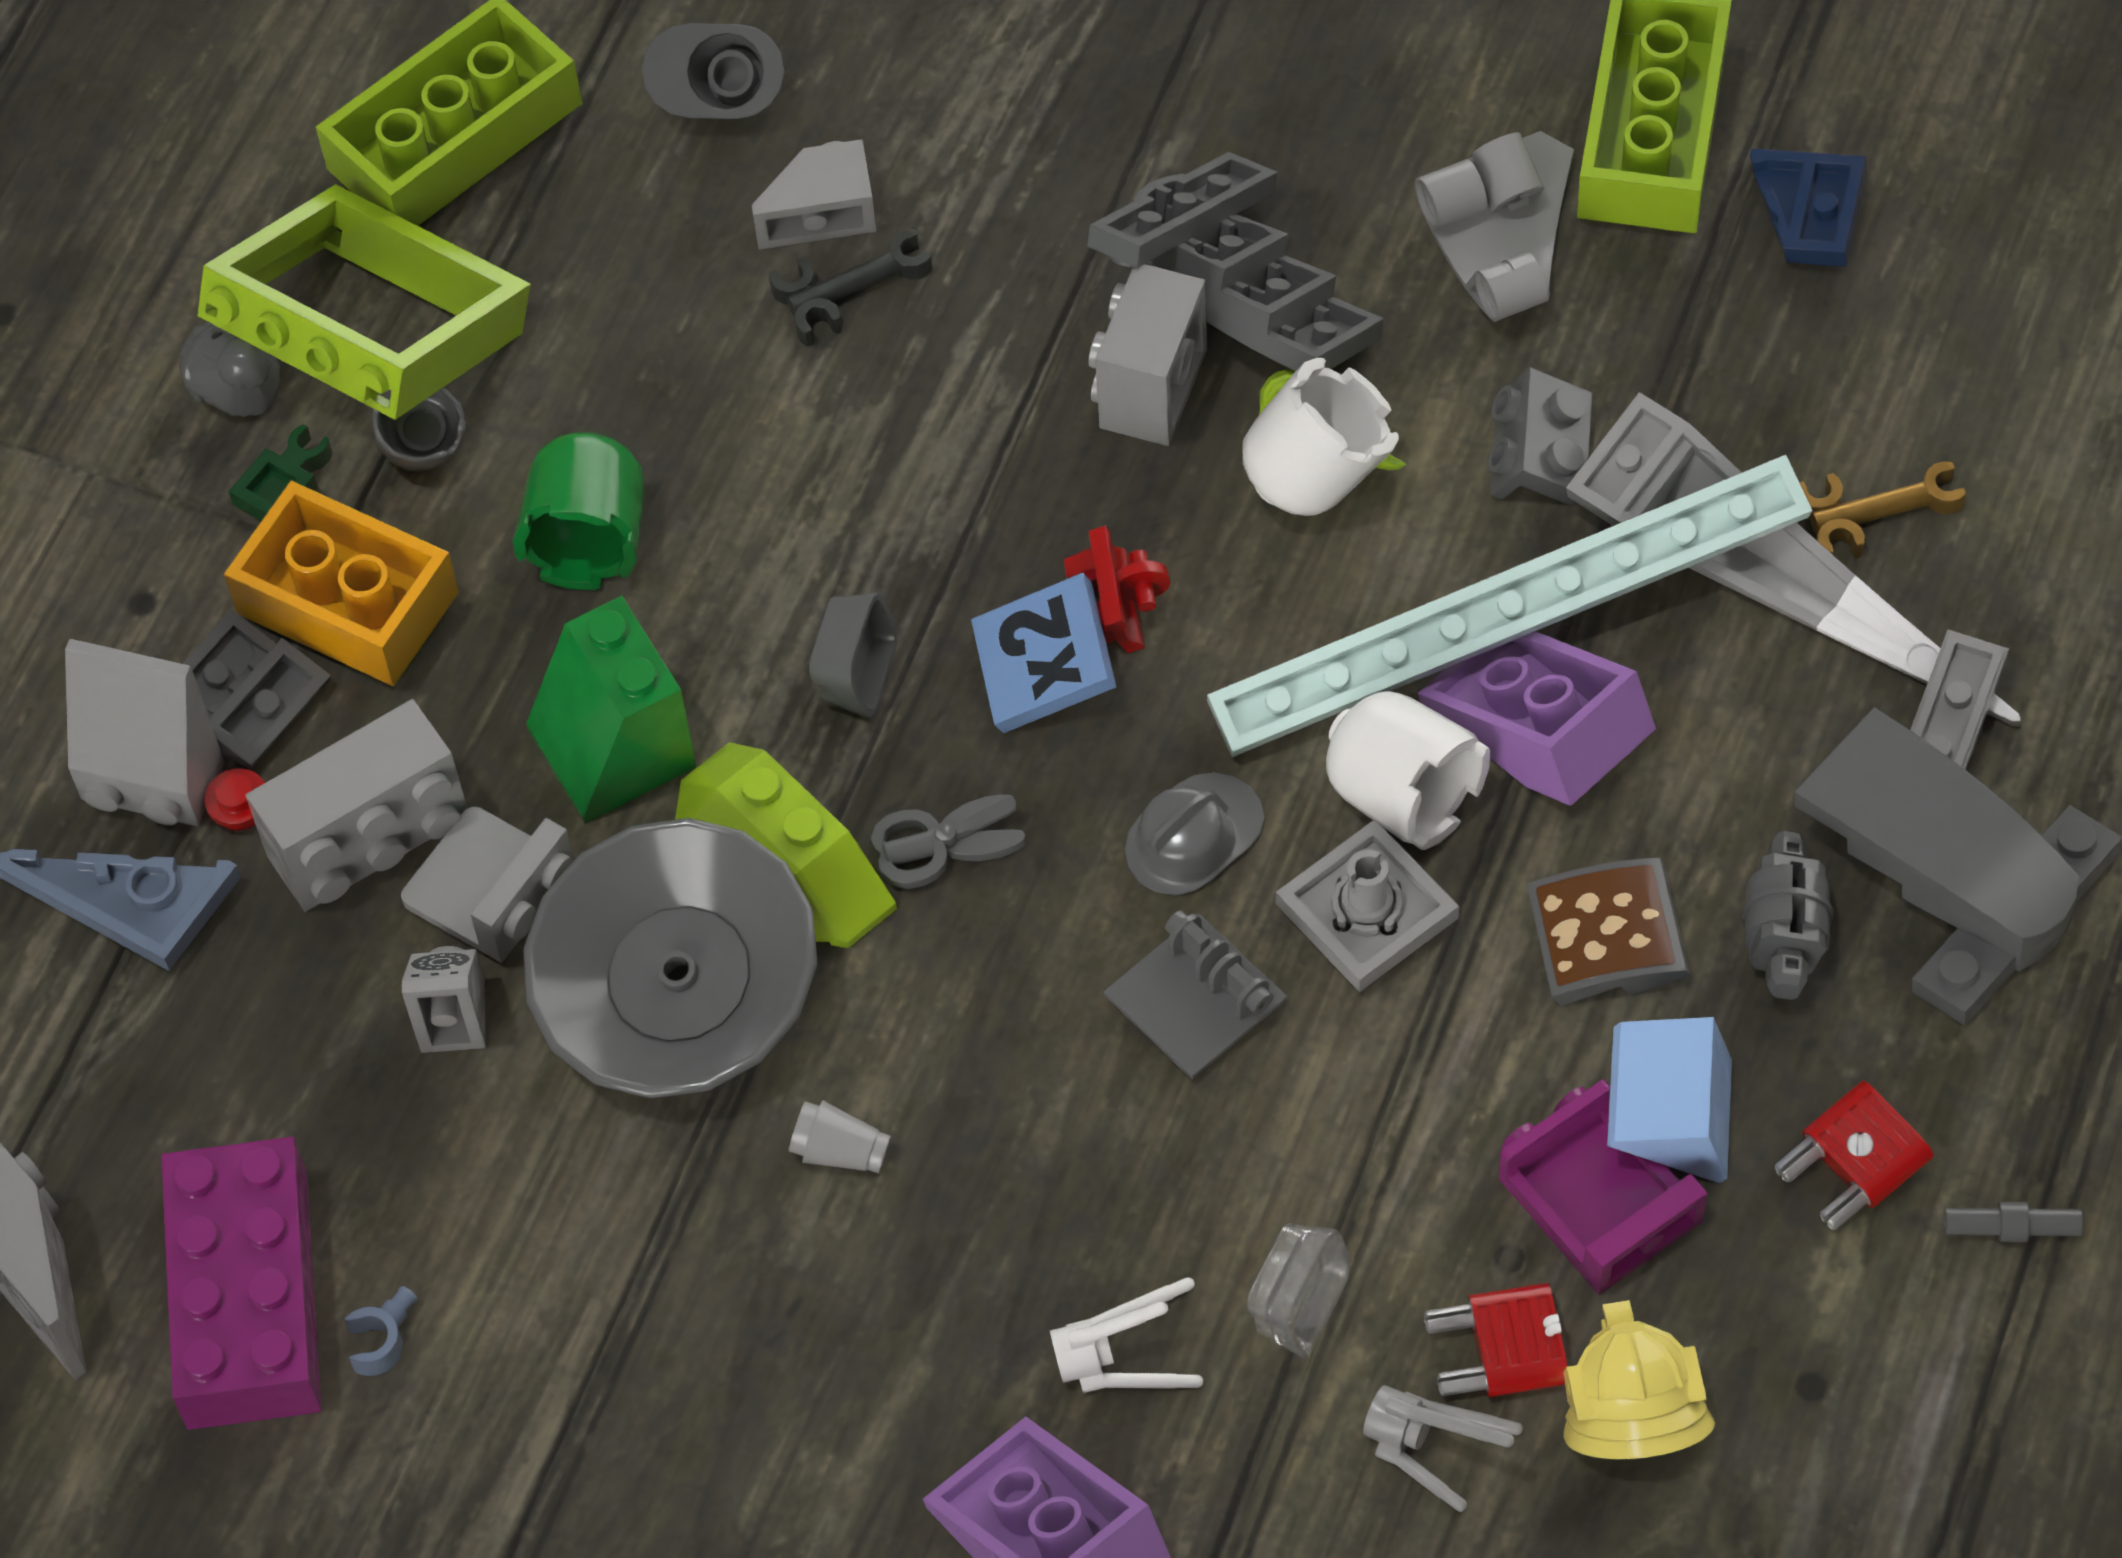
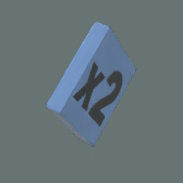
[971,573,1116,733]

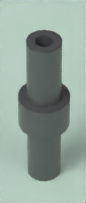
[1944,1202,2083,1242]

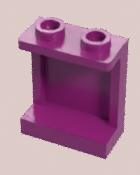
[1498,1079,1708,1295]

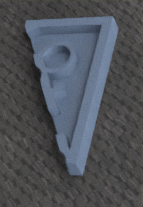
[0,849,241,971]

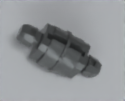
[1742,831,1833,1000]

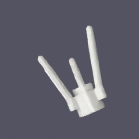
[1050,1277,1203,1393]

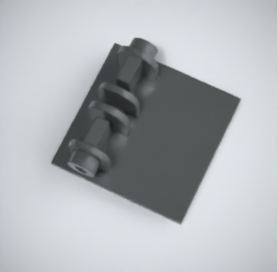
[1103,910,1288,1079]

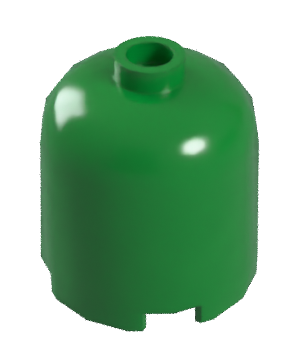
[513,432,645,590]

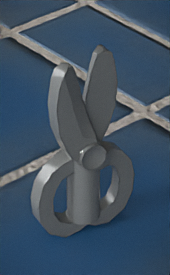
[870,794,1026,889]

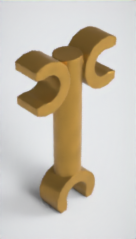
[1799,461,1966,558]

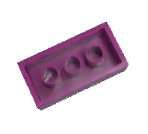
[161,1136,322,1430]

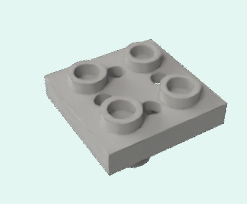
[1276,820,1459,992]

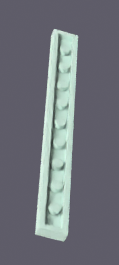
[1207,455,1812,757]

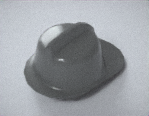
[642,23,785,119]
[1125,772,1265,896]

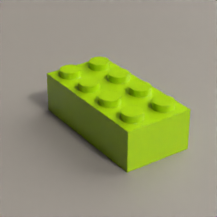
[316,0,582,226]
[1577,0,1732,234]

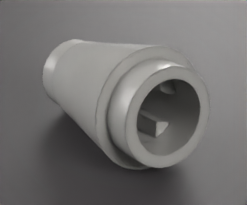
[789,1100,891,1173]

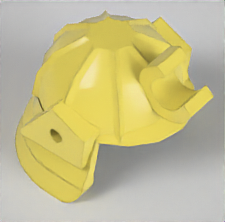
[1563,1300,1715,1459]

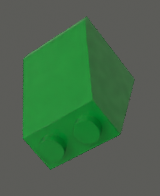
[526,596,697,824]

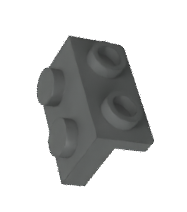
[1488,367,1592,506]

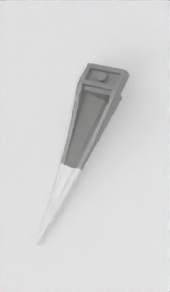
[1566,392,2021,727]

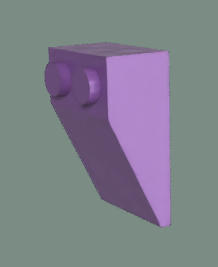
[1418,631,1656,806]
[923,1417,1171,1558]

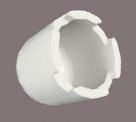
[1242,358,1399,516]
[1326,691,1490,850]

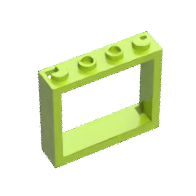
[197,184,531,420]

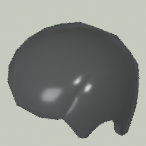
[371,387,467,472]

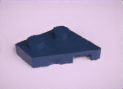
[1750,148,1868,267]

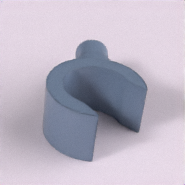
[344,1286,418,1376]

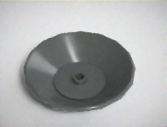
[523,818,818,1099]

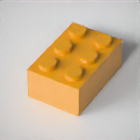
[223,480,459,687]

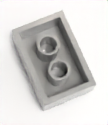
[245,698,467,912]

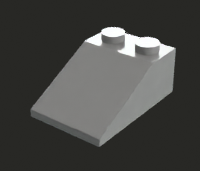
[65,639,225,827]
[0,1143,86,1381]

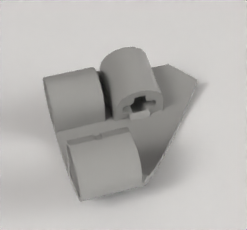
[1415,131,1574,322]

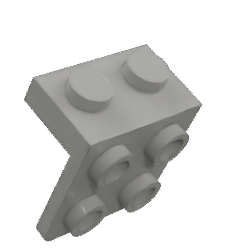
[401,807,574,963]

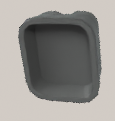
[809,593,897,718]

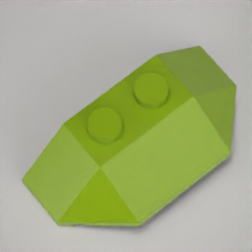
[675,742,897,948]

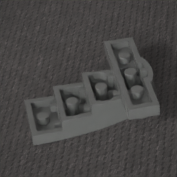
[1087,152,1384,371]
[1794,707,2122,1026]

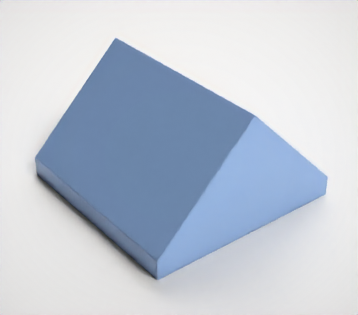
[1607,1017,1732,1183]

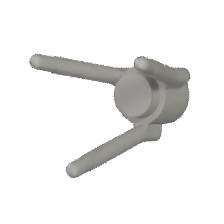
[1363,1385,1523,1512]

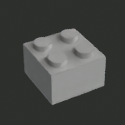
[1088,264,1207,447]

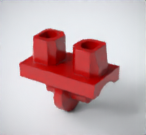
[1064,525,1171,654]

